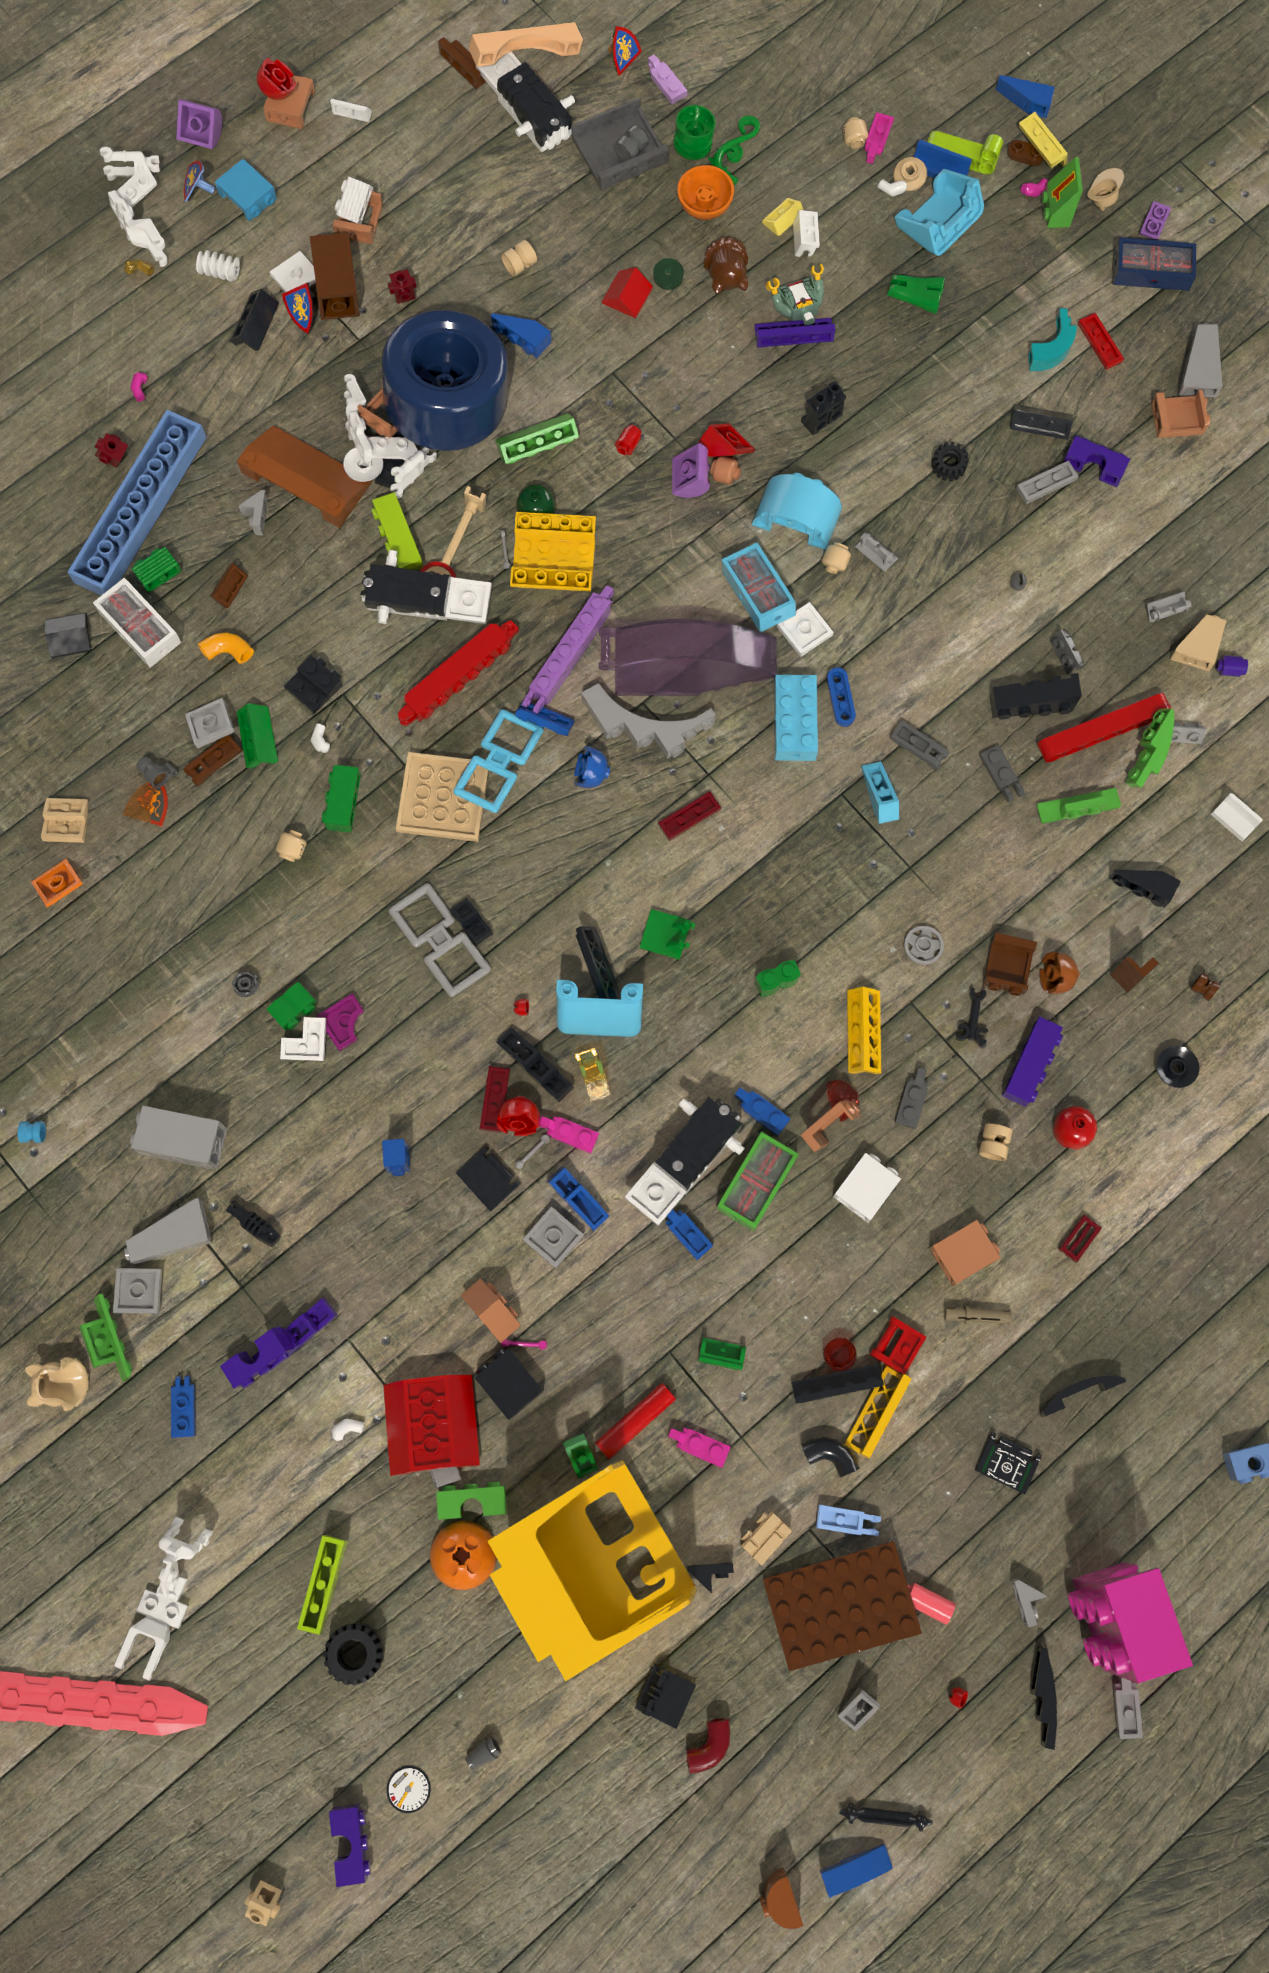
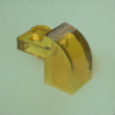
[575,1048,611,1102]

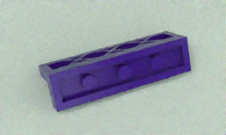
[754,318,835,348]

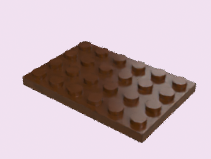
[763,1541,922,1671]

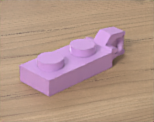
[648,55,687,104]

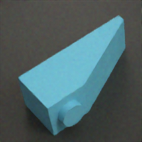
[862,762,899,824]

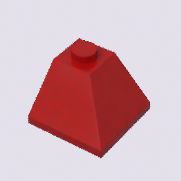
[697,423,756,457]

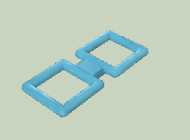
[453,709,544,813]

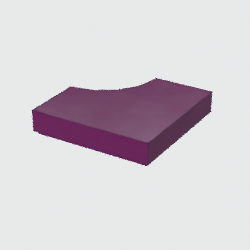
[317,993,364,1052]

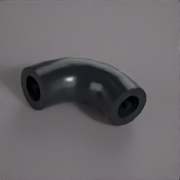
[801,1437,860,1477]

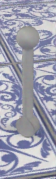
[501,530,511,569]
[515,1135,550,1169]

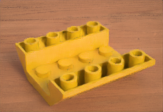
[510,512,596,592]

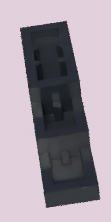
[496,1028,574,1102]
[1030,1646,1057,1750]

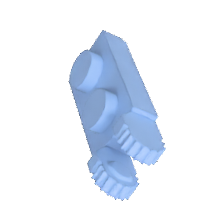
[816,1505,881,1536]

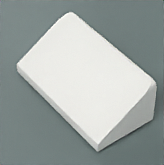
[330,99,372,122]

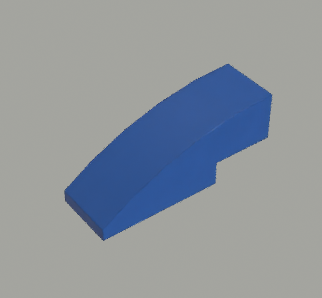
[546,1166,609,1231]
[819,1844,893,1898]

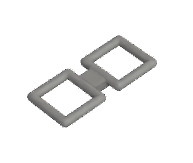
[388,883,491,997]

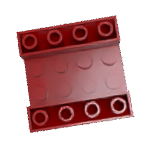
[383,1375,480,1476]

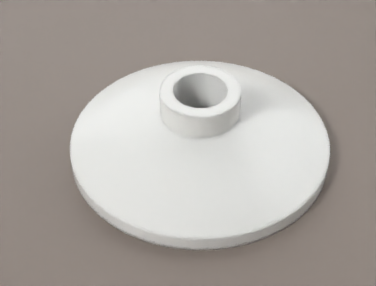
[344,448,383,482]

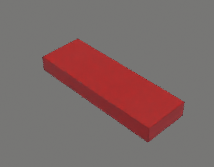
[1078,313,1124,370]

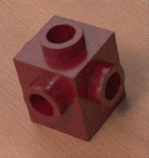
[387,269,417,304]
[94,433,128,468]

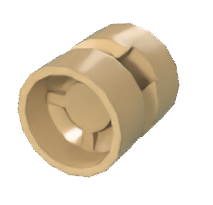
[501,240,537,277]
[978,1124,1013,1161]

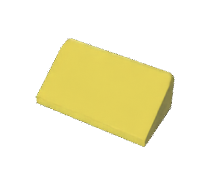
[762,198,803,236]

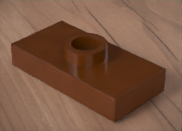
[210,563,248,608]

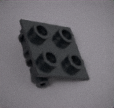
[635,1664,696,1729]

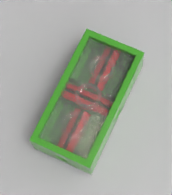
[716,1132,799,1232]

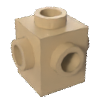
[245,1880,282,1926]

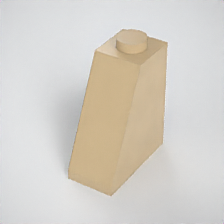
[1170,615,1226,671]

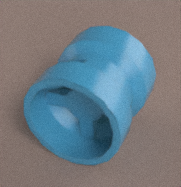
[18,1121,46,1143]

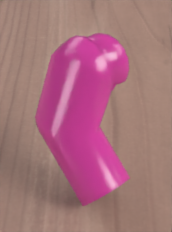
[1020,178,1048,197]
[130,372,147,402]

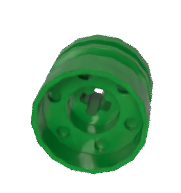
[673,105,716,160]

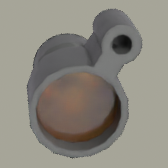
[136,756,178,788]

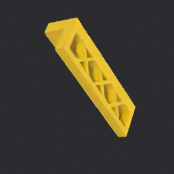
[847,987,881,1074]
[844,1366,912,1458]

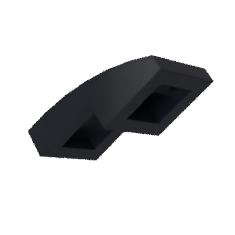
[450,898,493,946]

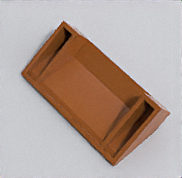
[237,425,372,528]

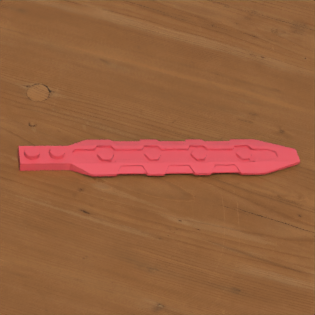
[0,1671,208,1736]

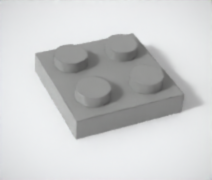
[185,698,235,748]
[523,1206,584,1269]
[113,1268,162,1314]

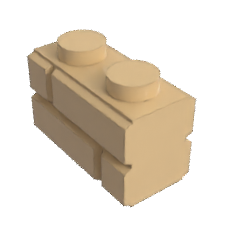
[741,1512,792,1566]

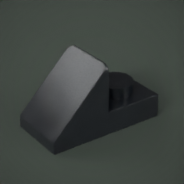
[687,1563,734,1593]

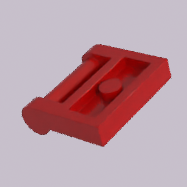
[869,1316,926,1375]

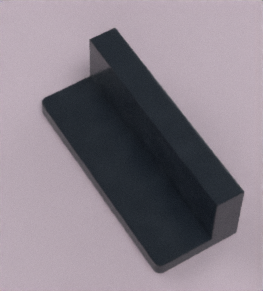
[230,289,279,351]
[1010,404,1073,440]

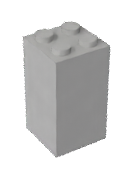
[130,1106,227,1170]

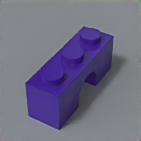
[1063,436,1131,487]
[220,1327,294,1389]
[329,1804,371,1887]

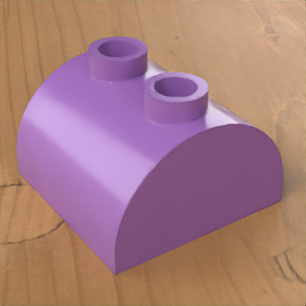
[176,99,222,149]
[672,443,710,498]

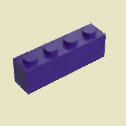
[1002,1016,1063,1107]

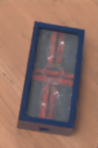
[1113,237,1197,291]

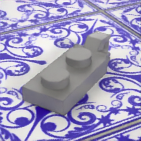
[1113,1676,1143,1739]

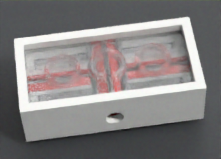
[93,578,181,668]

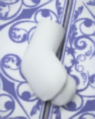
[878,179,907,197]
[311,724,330,753]
[331,1419,365,1441]

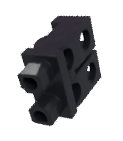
[801,381,846,435]

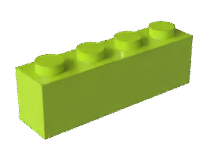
[371,492,423,571]
[297,1535,348,1635]

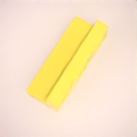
[1019,112,1067,168]

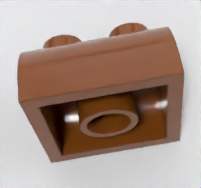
[759,1868,804,1929]

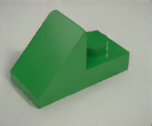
[563,1433,599,1478]

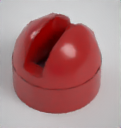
[513,999,529,1016]
[948,1687,968,1709]

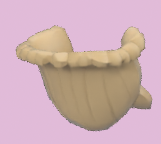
[25,1357,89,1411]

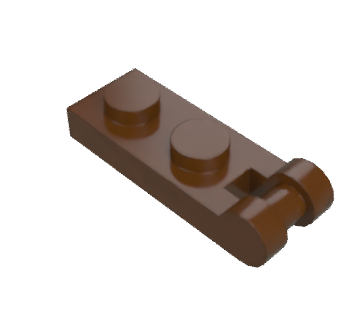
[183,735,242,786]

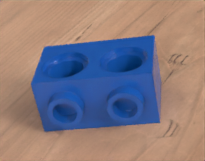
[382,1139,410,1176]

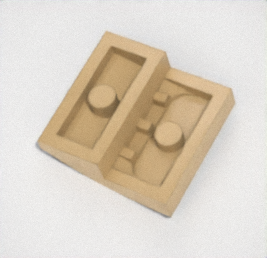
[41,798,88,843]

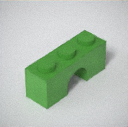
[436,1482,507,1520]

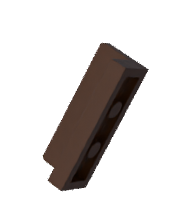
[438,37,486,89]
[1110,956,1159,993]

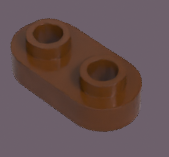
[1007,140,1044,166]

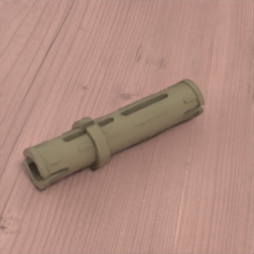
[944,1306,1012,1324]

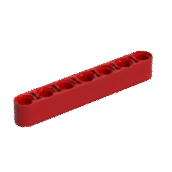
[1037,693,1172,763]

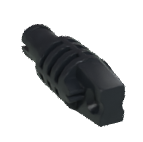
[226,1201,281,1247]

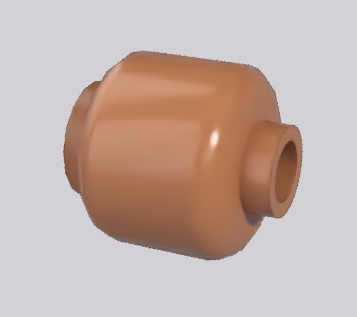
[710,456,741,485]

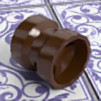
[1191,972,1221,1001]

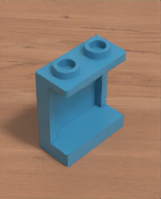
[215,159,276,221]

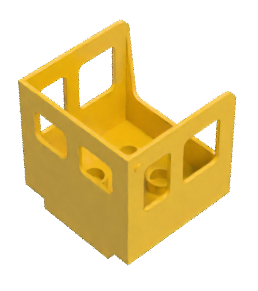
[488,1460,698,1681]

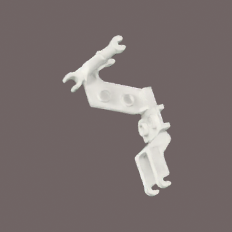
[100,147,167,267]
[344,374,437,499]
[115,1517,213,1681]

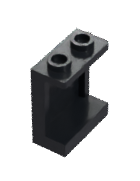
[475,1349,544,1420]

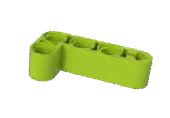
[927,131,1003,174]

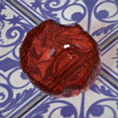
[823,1337,857,1372]

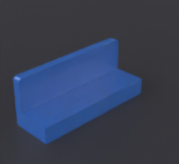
[911,140,972,178]

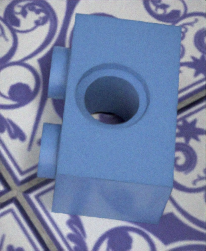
[1223,1443,1269,1484]

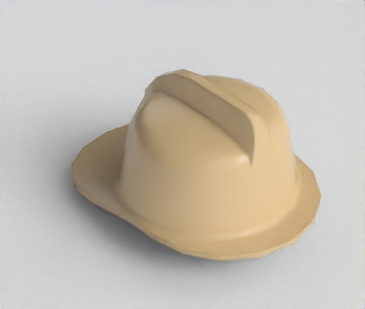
[1087,168,1124,211]

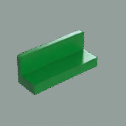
[237,703,278,769]

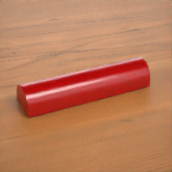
[595,1383,676,1460]

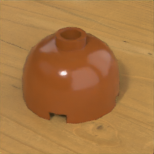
[1039,952,1080,994]

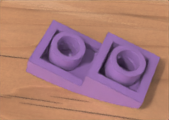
[1140,201,1171,240]

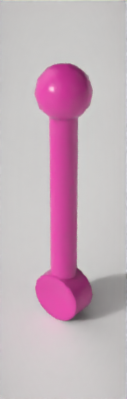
[501,1339,547,1350]

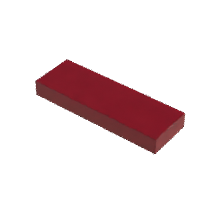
[658,791,721,841]
[479,1066,510,1133]

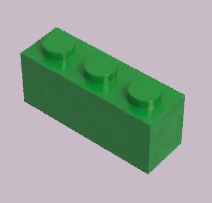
[322,765,361,833]

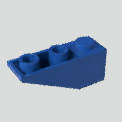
[996,75,1055,118]
[491,313,551,358]

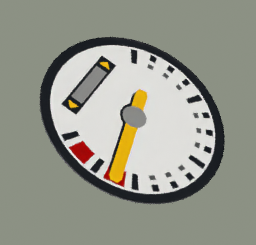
[387,1766,431,1813]

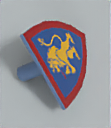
[183,160,215,202]

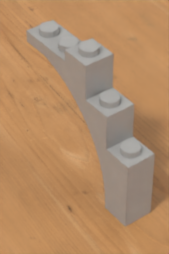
[581,683,716,759]

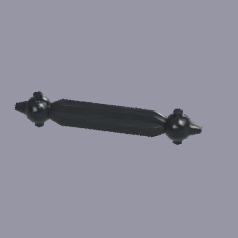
[839,1803,933,1832]

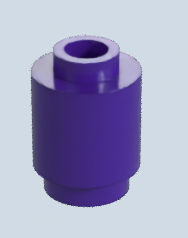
[1216,655,1248,677]

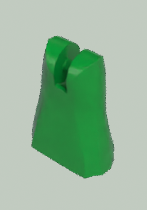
[887,275,945,314]

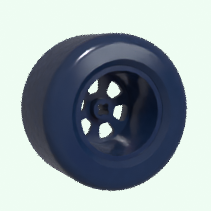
[382,310,508,451]

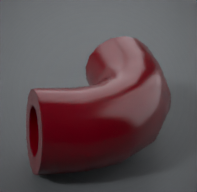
[686,1718,731,1774]

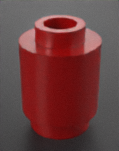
[615,425,642,455]

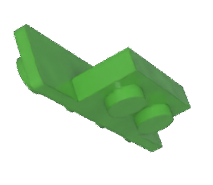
[1036,788,1121,824]
[79,1293,132,1382]

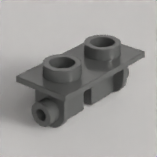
[1050,630,1084,675]

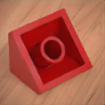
[602,267,653,318]

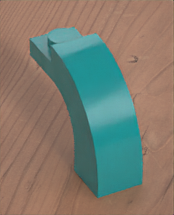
[1028,308,1077,371]

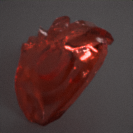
[826,1080,860,1122]

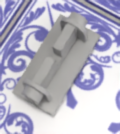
[855,533,898,572]
[1147,591,1191,623]
[1171,722,1207,744]

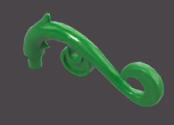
[708,115,760,185]

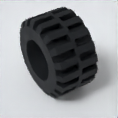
[323,1623,384,1685]

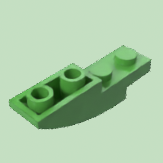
[1125,708,1174,788]

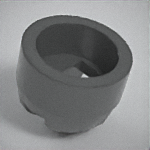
[1010,573,1027,591]

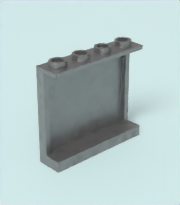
[571,98,669,191]

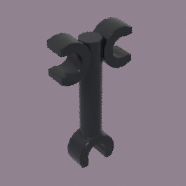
[956,988,988,1045]

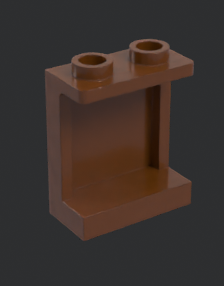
[983,932,1037,996]

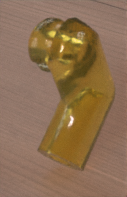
[124,260,154,276]

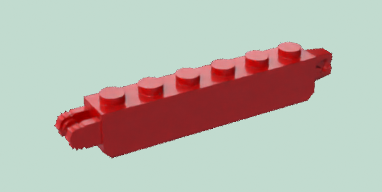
[397,620,519,726]

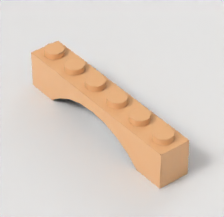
[469,22,583,67]

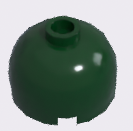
[516,484,556,514]

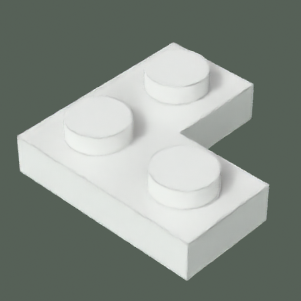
[280,1017,326,1061]

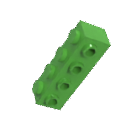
[495,413,579,464]

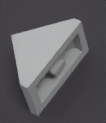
[837,1687,881,1732]

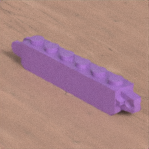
[522,586,614,714]

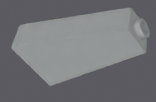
[1178,323,1223,397]
[124,1198,212,1265]

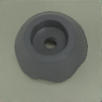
[232,972,259,997]

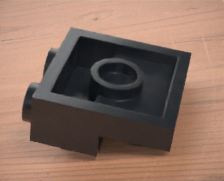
[284,655,342,714]

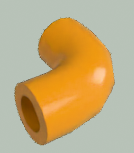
[197,632,254,664]

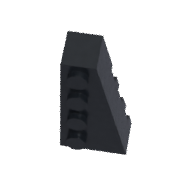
[989,673,1082,720]

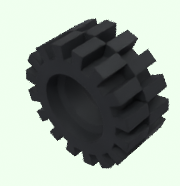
[931,442,969,481]

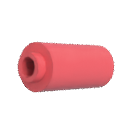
[907,1582,956,1625]

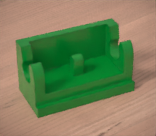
[698,1338,746,1371]

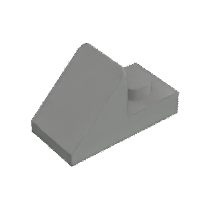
[239,490,268,536]
[1010,1579,1047,1628]

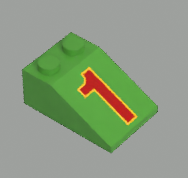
[1041,157,1083,228]

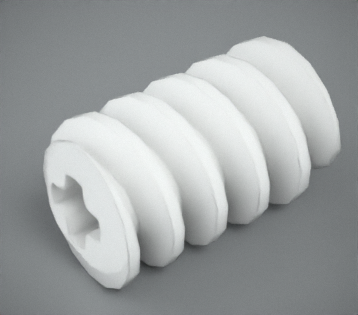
[196,250,240,282]

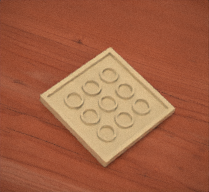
[396,752,489,842]

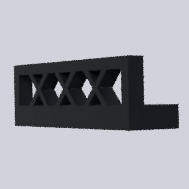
[575,926,621,1000]
[791,1364,884,1404]

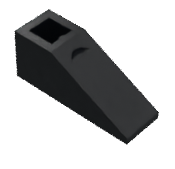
[1109,870,1181,908]

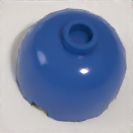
[574,746,610,788]

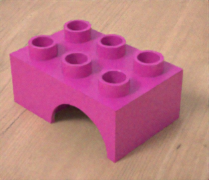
[1068,1563,1193,1683]

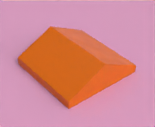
[31,859,83,908]

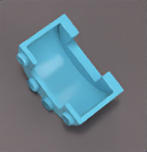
[752,473,842,550]

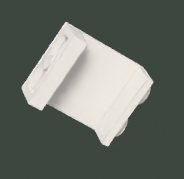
[833,1153,901,1223]

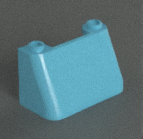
[895,169,984,256]
[556,980,643,1037]

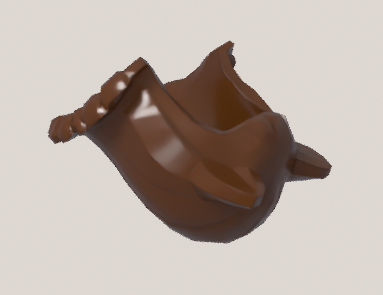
[703,237,748,294]

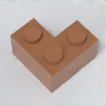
[461,1278,521,1343]

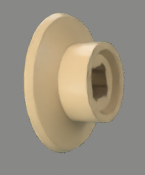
[893,157,927,191]

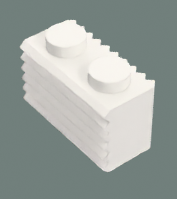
[335,176,373,224]

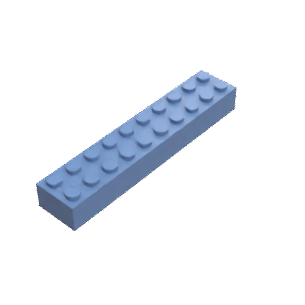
[68,410,207,596]

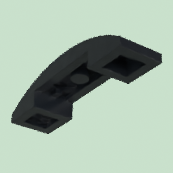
[1039,1376,1126,1417]

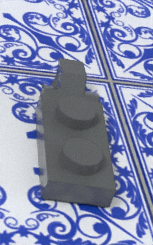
[895,1068,928,1129]

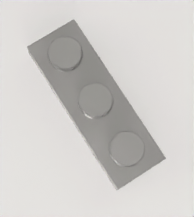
[1016,461,1078,504]

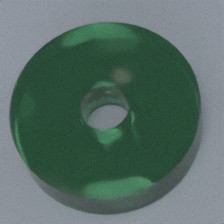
[653,259,684,290]

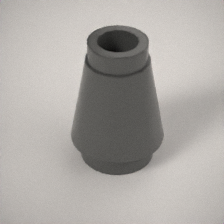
[465,1736,501,1770]

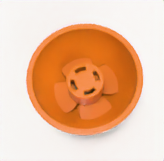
[677,165,734,220]
[430,1520,497,1590]

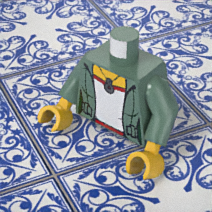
[765,264,824,326]

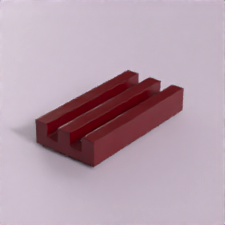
[1058,1215,1102,1263]

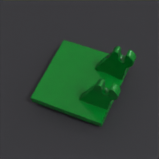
[639,909,696,960]

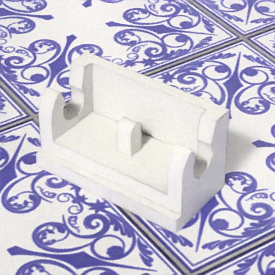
[793,210,820,257]

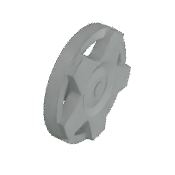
[904,926,944,965]

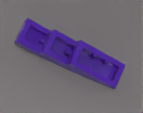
[251,1298,338,1375]

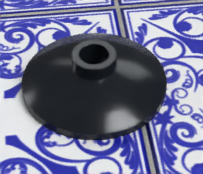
[1156,1046,1200,1088]

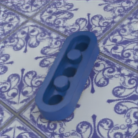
[827,668,856,727]

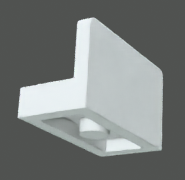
[1211,793,1263,842]

